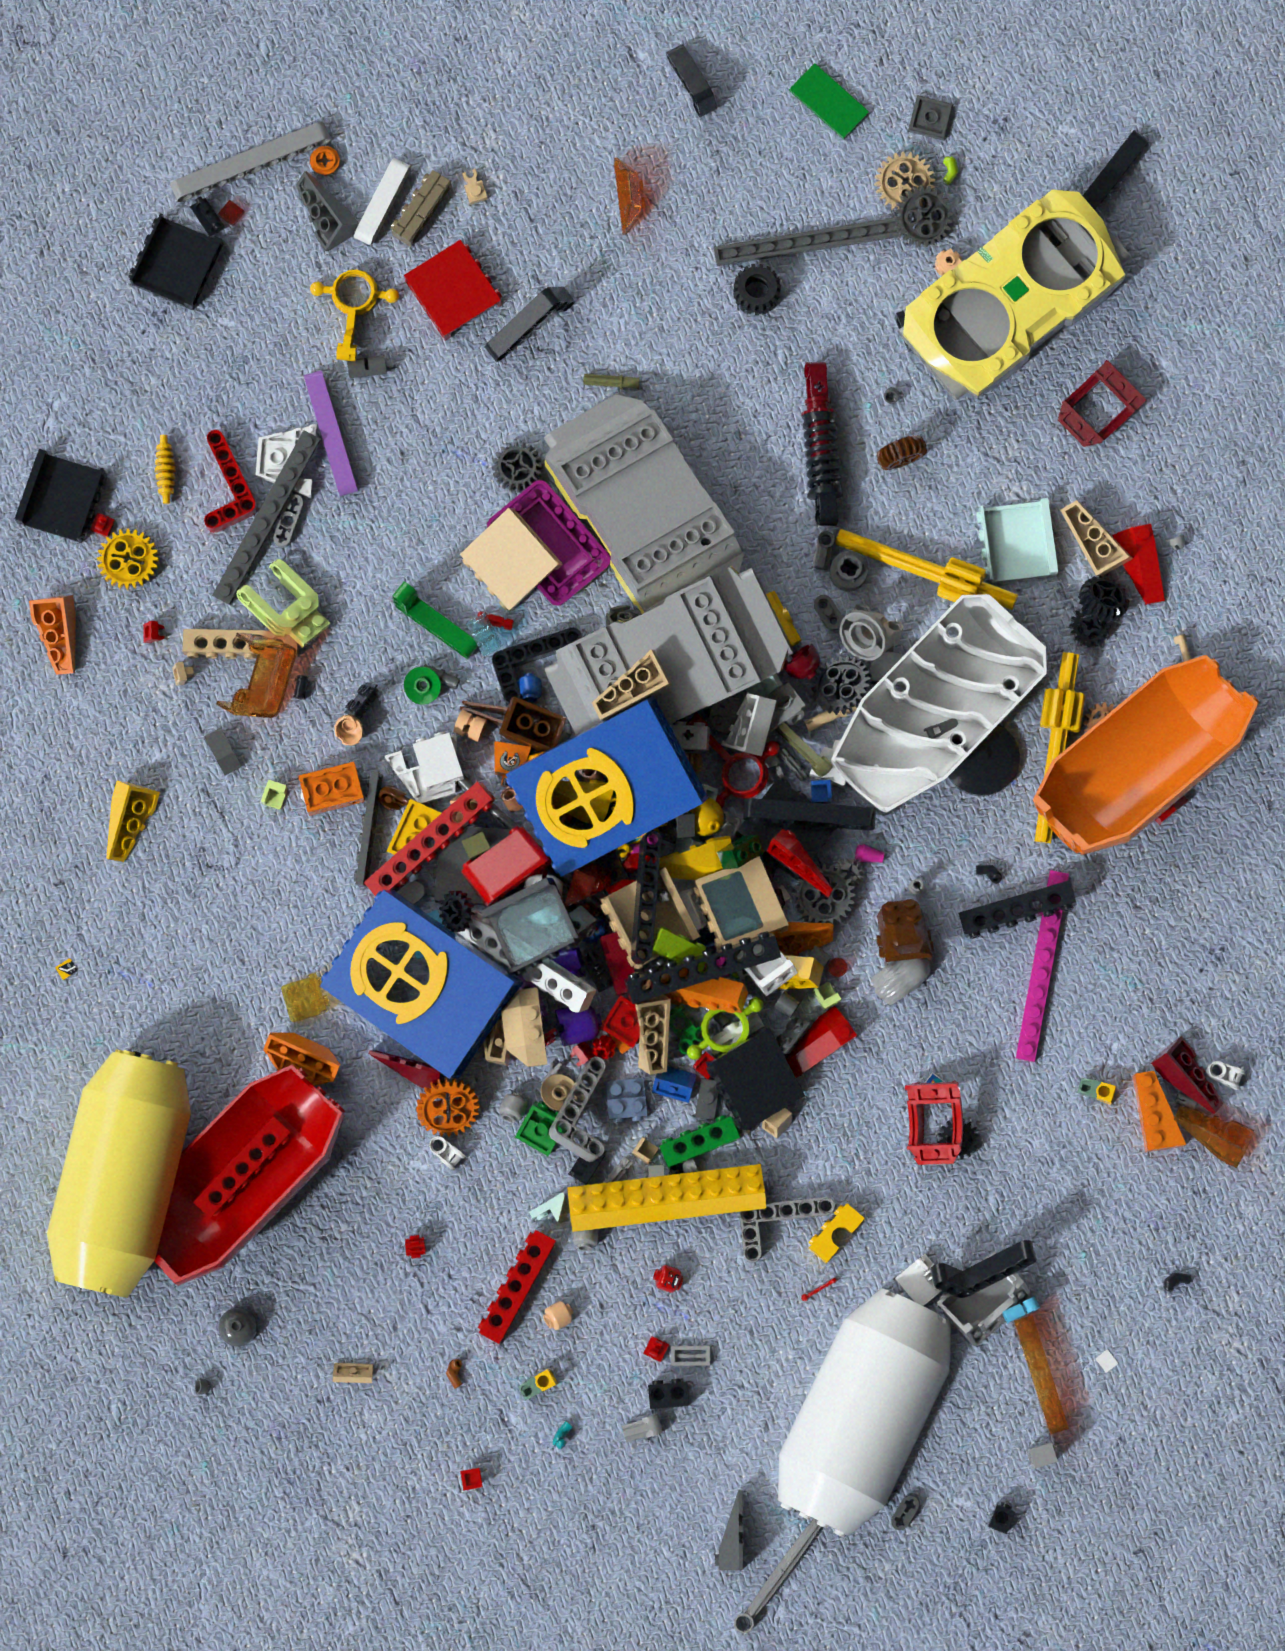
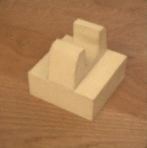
[172,662,194,686]

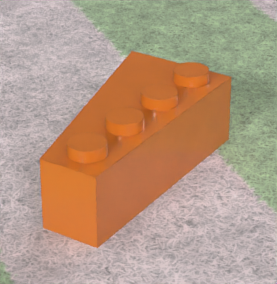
[1132,1071,1186,1153]

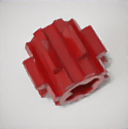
[592,1035,617,1060]
[405,1235,426,1259]

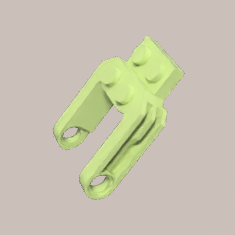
[237,559,330,648]

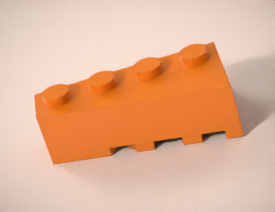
[661,968,748,1013]

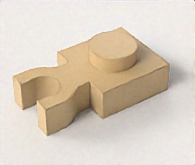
[462,169,488,205]

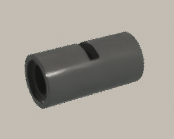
[347,355,387,379]

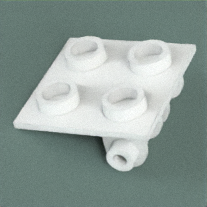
[895,1254,941,1306]

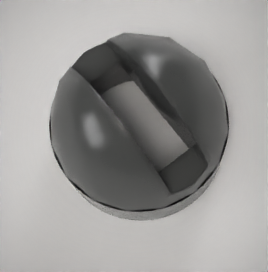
[884,387,899,404]
[195,1378,211,1394]

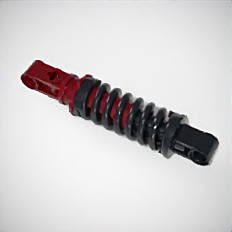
[801,362,843,526]

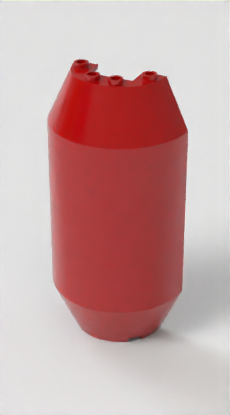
[154,1065,346,1286]

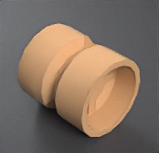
[453,710,487,742]

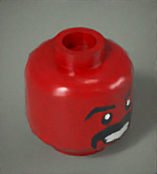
[653,1265,683,1293]

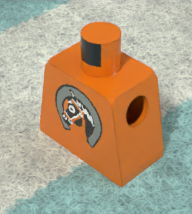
[494,741,531,788]

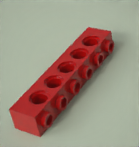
[192,1115,290,1218]
[478,1229,556,1345]

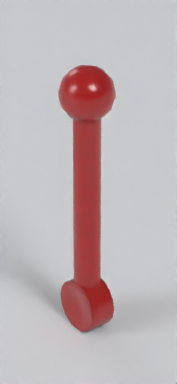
[801,1277,838,1301]

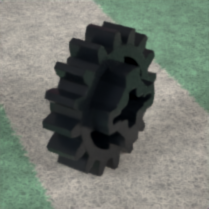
[1069,608,1111,648]
[439,890,475,932]
[937,1118,980,1160]

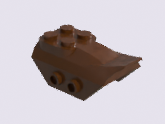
[876,899,934,966]

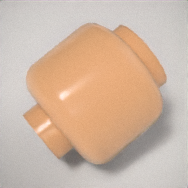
[543,1301,573,1330]

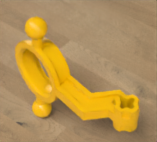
[310,270,400,362]

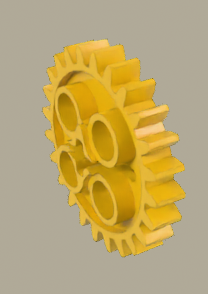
[97,528,159,590]

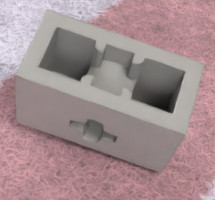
[1026,1443,1060,1469]

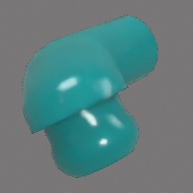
[552,1421,573,1449]

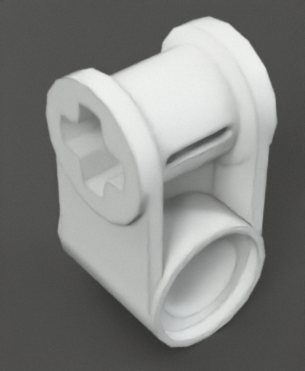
[1206,1061,1246,1090]
[429,1136,466,1171]

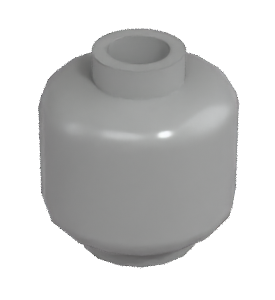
[499,1092,527,1123]
[573,1229,599,1251]

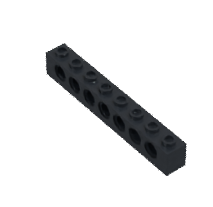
[624,931,781,1004]

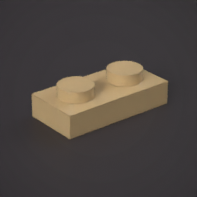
[333,1363,373,1383]

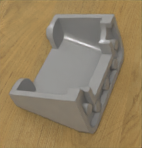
[937,1252,1031,1346]

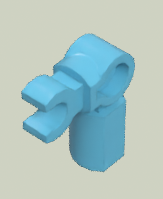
[1002,1297,1041,1324]

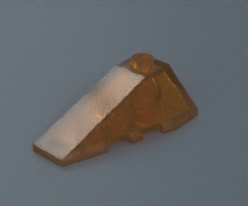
[1174,1106,1255,1168]

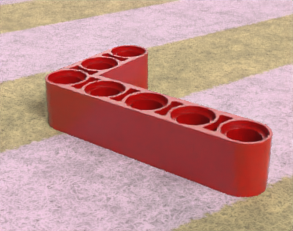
[204,430,257,533]

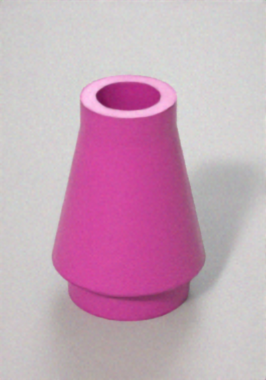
[855,844,884,863]

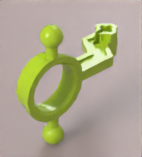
[687,997,764,1060]

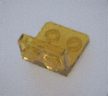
[281,973,330,1022]

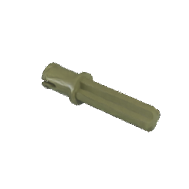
[583,374,640,389]

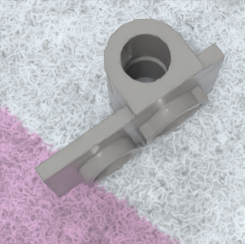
[767,683,806,735]

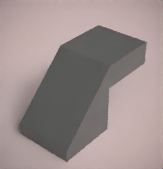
[204,728,242,775]

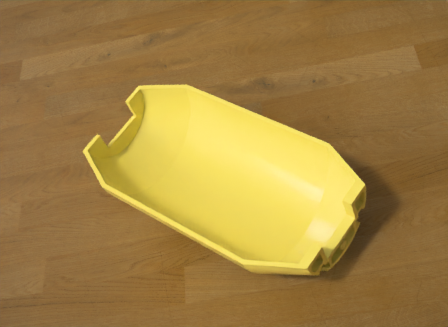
[47,1049,191,1298]

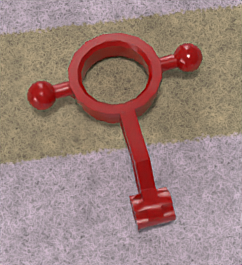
[686,713,780,808]

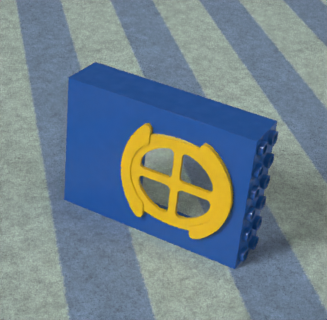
[506,695,709,877]
[320,890,523,1079]

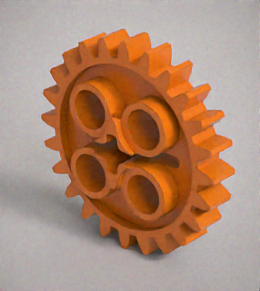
[416,1077,480,1137]

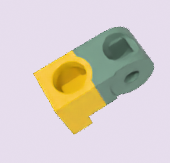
[1077,1078,1116,1105]
[518,1369,558,1401]

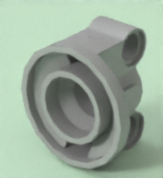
[840,603,903,661]

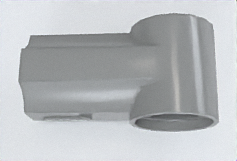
[622,1414,663,1443]

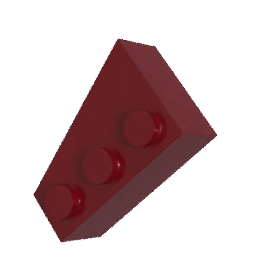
[600,932,635,997]

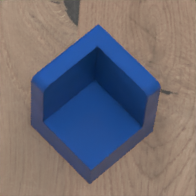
[810,780,832,803]

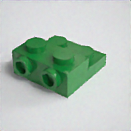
[515,1101,563,1156]

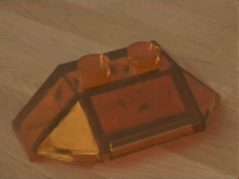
[614,157,646,235]

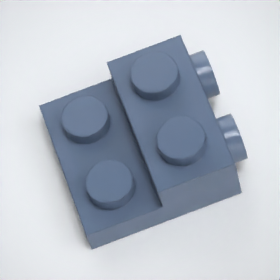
[605,1078,647,1123]

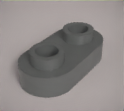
[814,595,843,631]

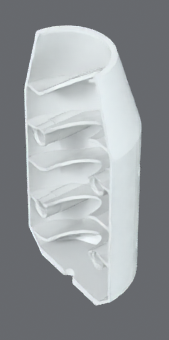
[831,594,1047,812]

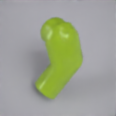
[943,156,959,185]

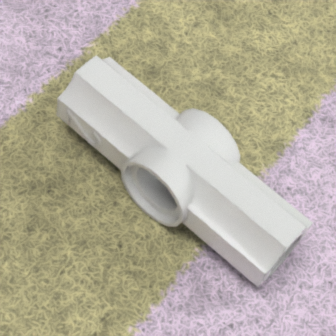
[708,1012,764,1055]

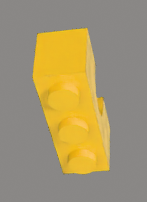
[808,1203,865,1264]

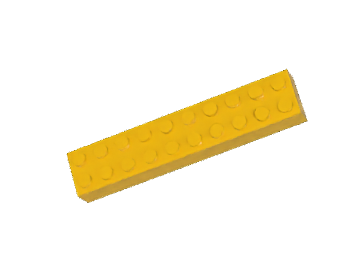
[567,1164,766,1232]

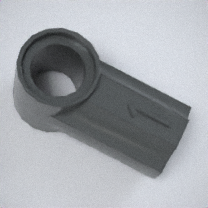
[812,531,835,570]

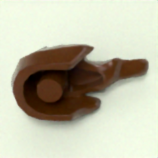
[378,786,410,810]

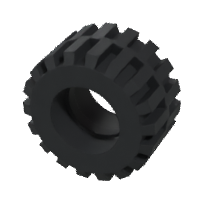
[733,264,781,315]

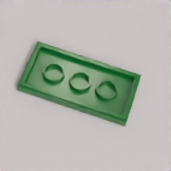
[789,63,869,140]

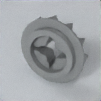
[834,858,864,887]

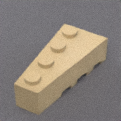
[1060,500,1133,577]
[592,649,672,721]

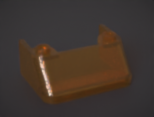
[216,632,297,718]

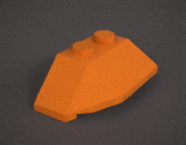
[263,1032,341,1086]

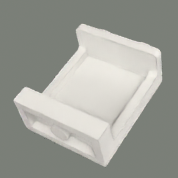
[413,732,464,791]
[736,944,797,996]

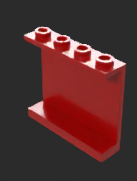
[403,240,503,341]

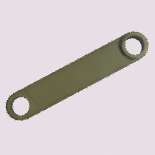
[775,723,833,777]

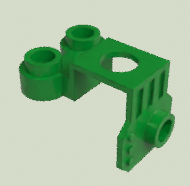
[669,1005,709,1054]

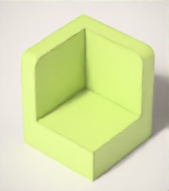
[261,780,288,810]
[812,982,841,1011]

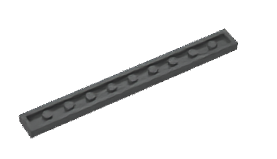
[713,218,902,266]
[212,430,321,605]

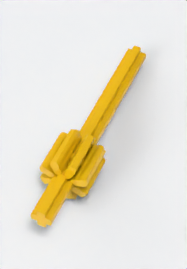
[835,529,1018,610]
[1034,652,1085,844]

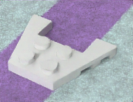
[256,424,317,497]
[385,734,457,804]

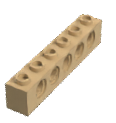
[182,629,299,660]

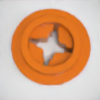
[310,146,340,176]

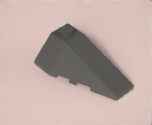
[296,171,359,251]
[715,1490,743,1570]

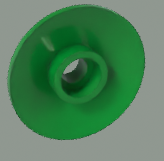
[404,666,441,705]

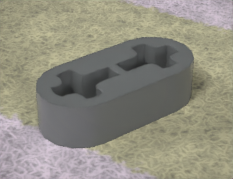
[891,1496,919,1530]

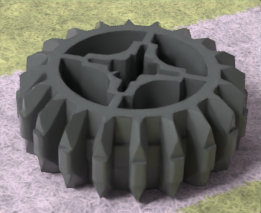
[492,442,543,493]

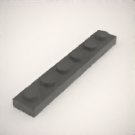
[354,771,383,888]

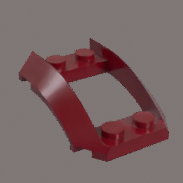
[1058,360,1147,447]

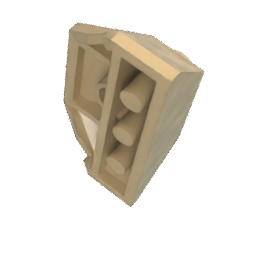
[501,987,548,1067]

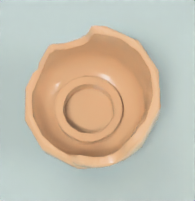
[334,714,363,746]

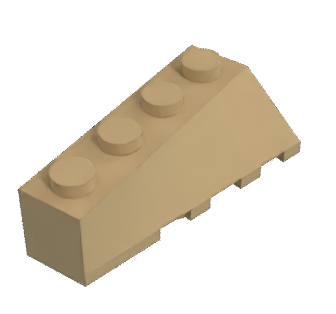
[635,995,671,1075]

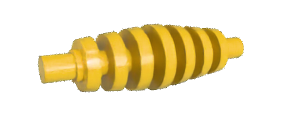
[155,435,176,504]

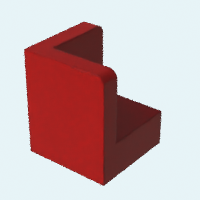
[693,1051,715,1080]

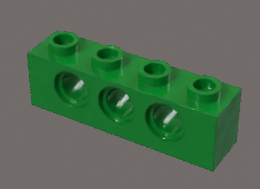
[659,1115,740,1169]

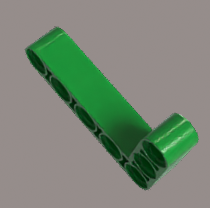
[392,581,480,659]

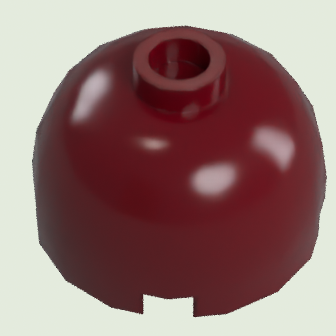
[783,644,820,680]

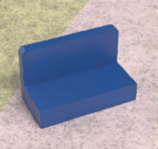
[652,1066,697,1103]

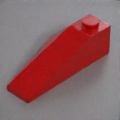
[1112,524,1165,605]
[767,829,833,898]
[786,1006,857,1078]

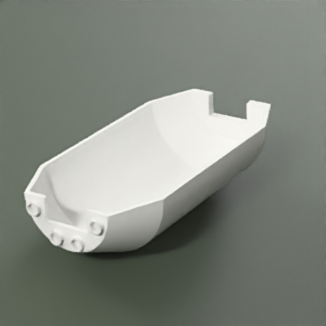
[778,1288,951,1538]

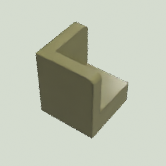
[462,831,490,860]

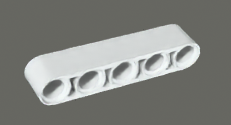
[354,158,411,246]

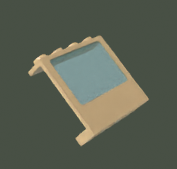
[692,856,789,949]

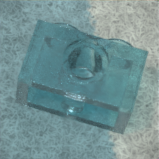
[466,612,503,657]

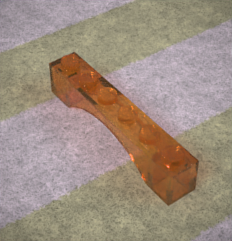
[1012,1315,1069,1435]

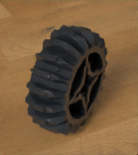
[1078,575,1130,623]

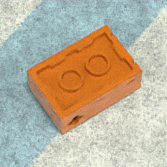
[298,762,364,816]

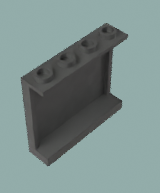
[431,824,510,905]

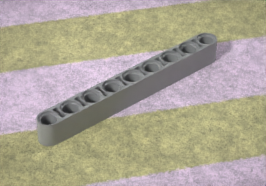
[170,122,331,202]

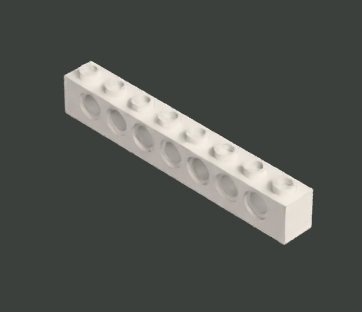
[458,910,596,1013]

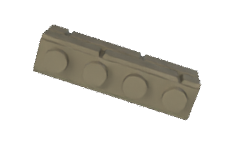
[391,170,452,247]

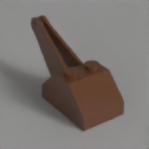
[459,697,567,752]

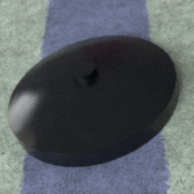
[948,724,1020,796]

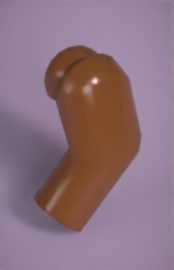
[446,1359,463,1389]

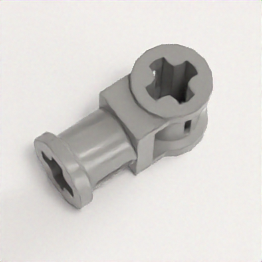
[714,811,742,839]

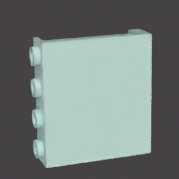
[976,498,1058,584]

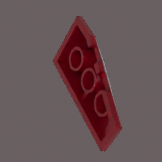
[1151,1035,1223,1114]
[368,1049,445,1092]

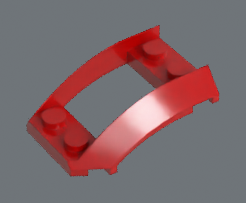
[905,1080,963,1165]

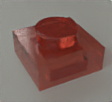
[218,199,245,227]

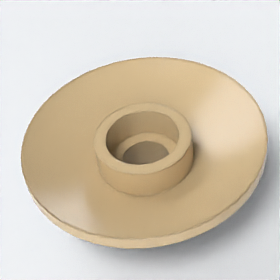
[541,1074,578,1111]

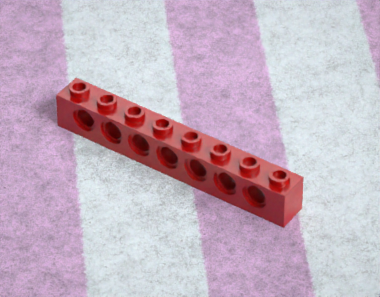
[364,781,496,896]

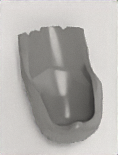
[871,958,930,1005]

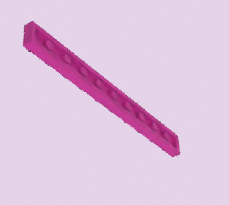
[1015,870,1069,1062]

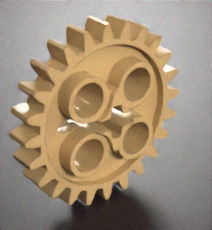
[874,151,935,210]

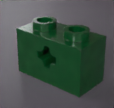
[717,835,764,870]

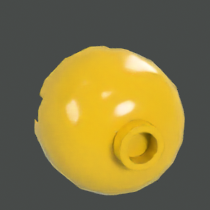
[689,797,724,836]

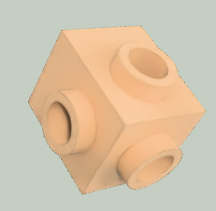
[935,248,962,276]

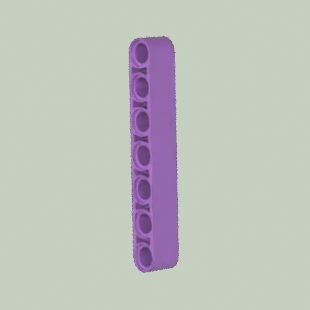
[303,370,358,496]

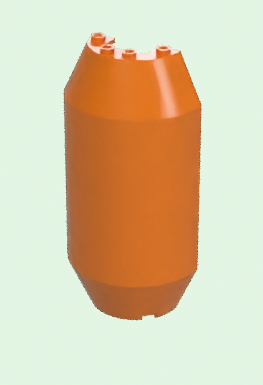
[1033,655,1259,855]

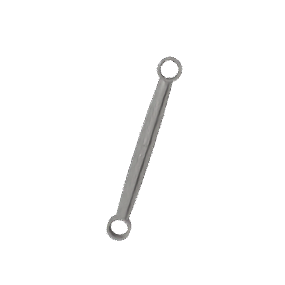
[734,1518,822,1633]

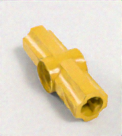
[766,591,801,647]

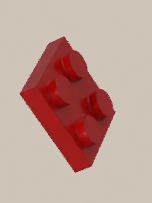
[600,995,640,1049]

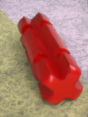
[477,611,514,631]

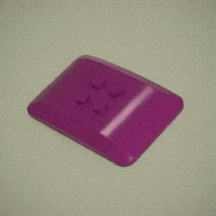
[487,480,611,606]

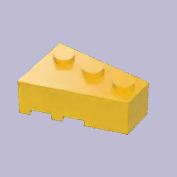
[776,955,824,990]

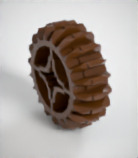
[876,435,927,470]

